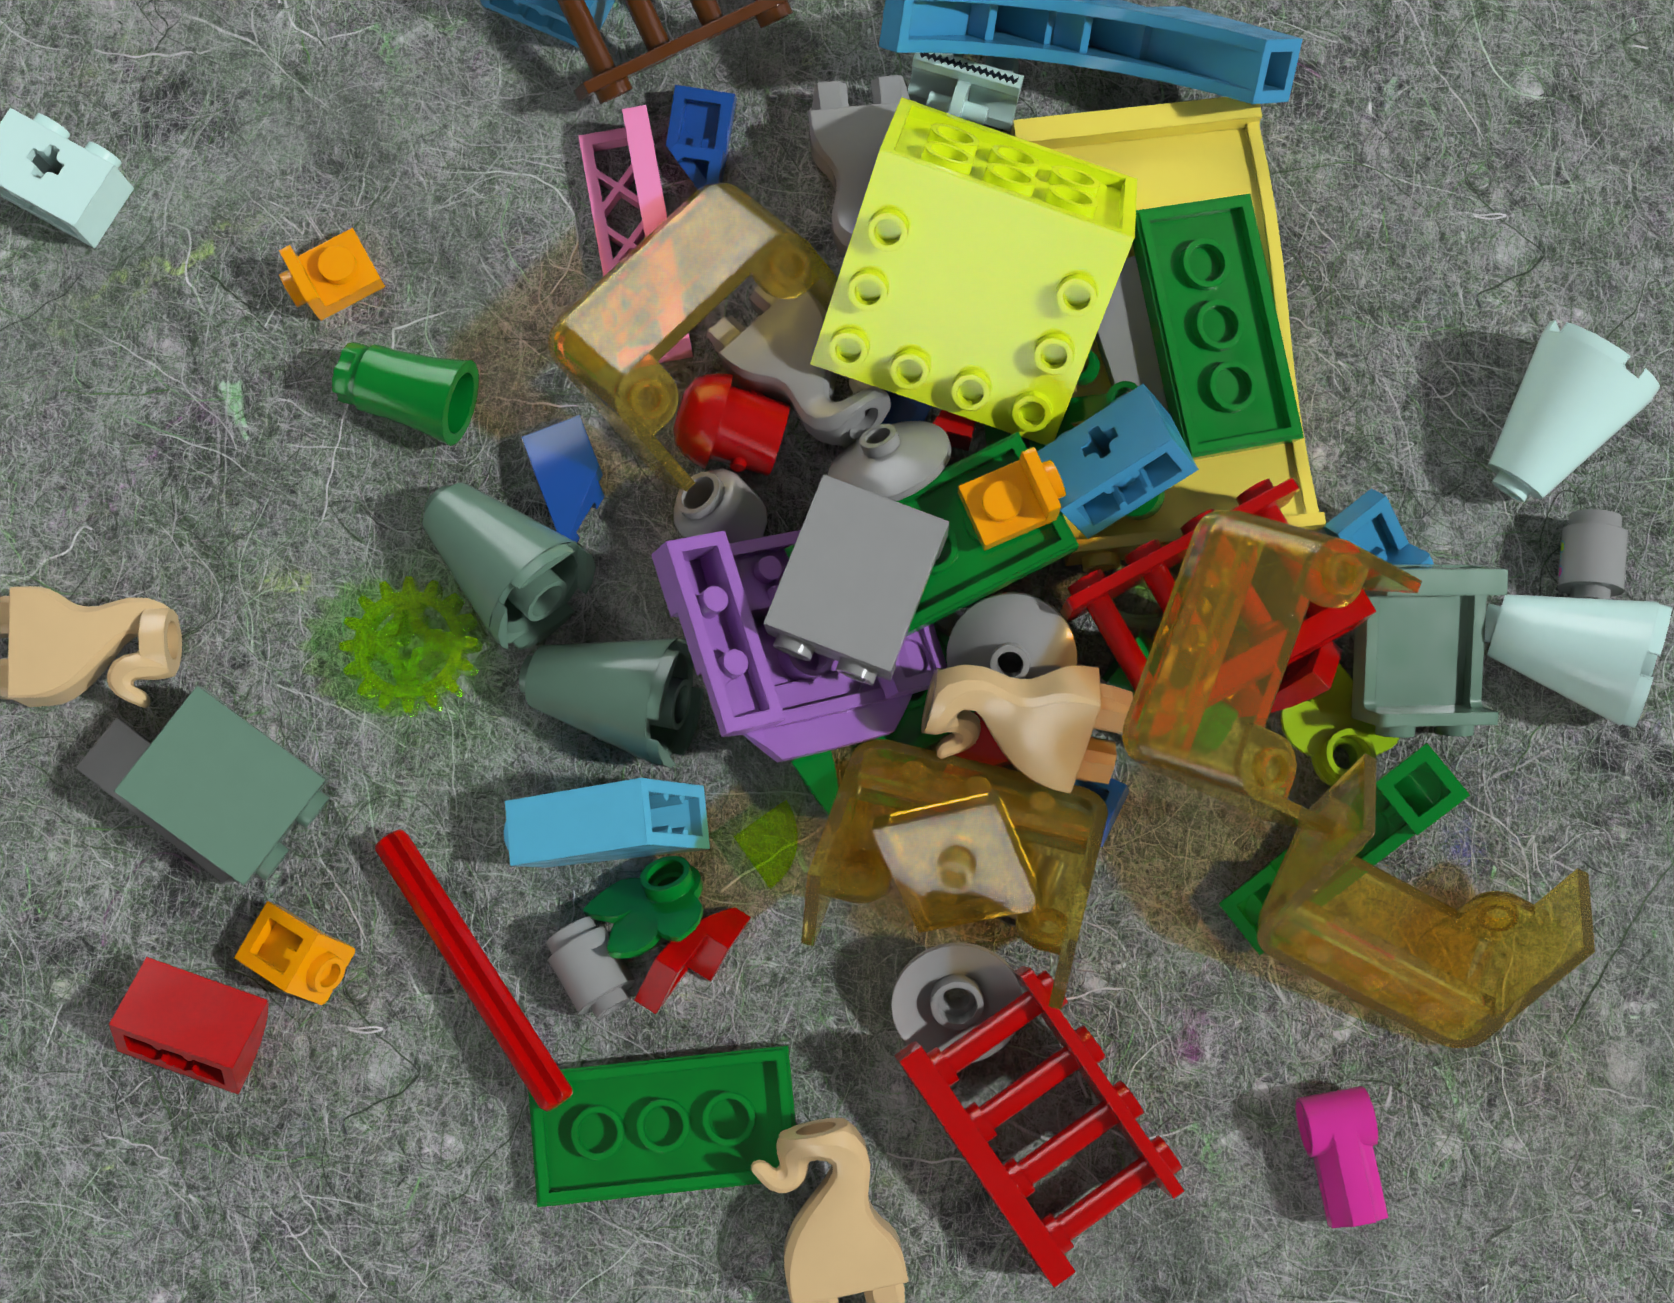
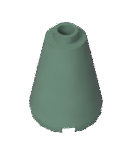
[422,483,596,650]
[519,638,704,768]

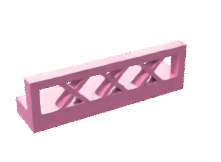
[578,105,693,370]

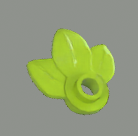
[1281,664,1399,789]

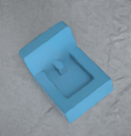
[1323,488,1434,584]

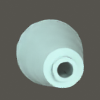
[1488,320,1660,503]
[1484,594,1672,728]

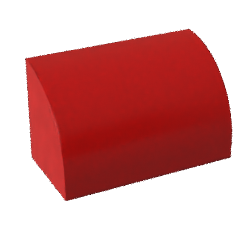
[109,957,269,1095]

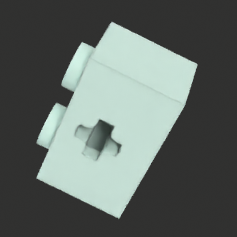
[0,108,134,248]

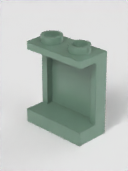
[1351,564,1508,738]
[114,686,330,886]

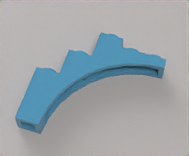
[879,0,1303,104]

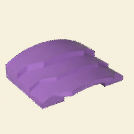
[651,530,947,762]

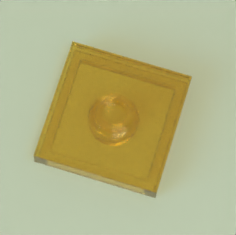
[871,790,1043,933]

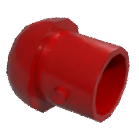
[673,373,790,476]

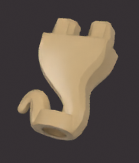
[0,586,182,708]
[921,665,1134,794]
[751,1118,908,1303]

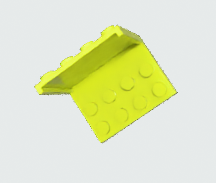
[810,97,1137,445]

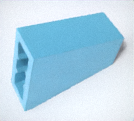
[504,778,710,868]

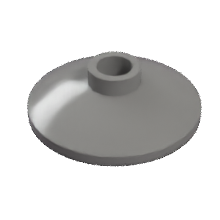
[828,421,952,501]
[947,592,1077,679]
[891,942,1022,1063]

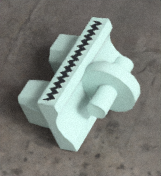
[908,53,1024,131]

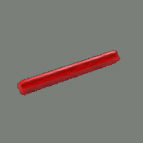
[375,829,573,1112]

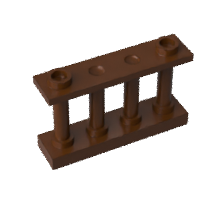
[557,0,793,105]

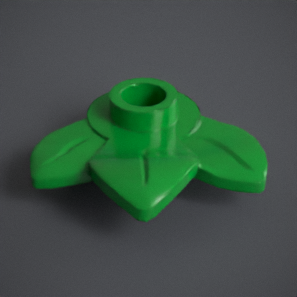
[583,856,703,959]

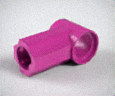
[1295,1086,1388,1228]

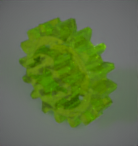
[339,576,483,717]

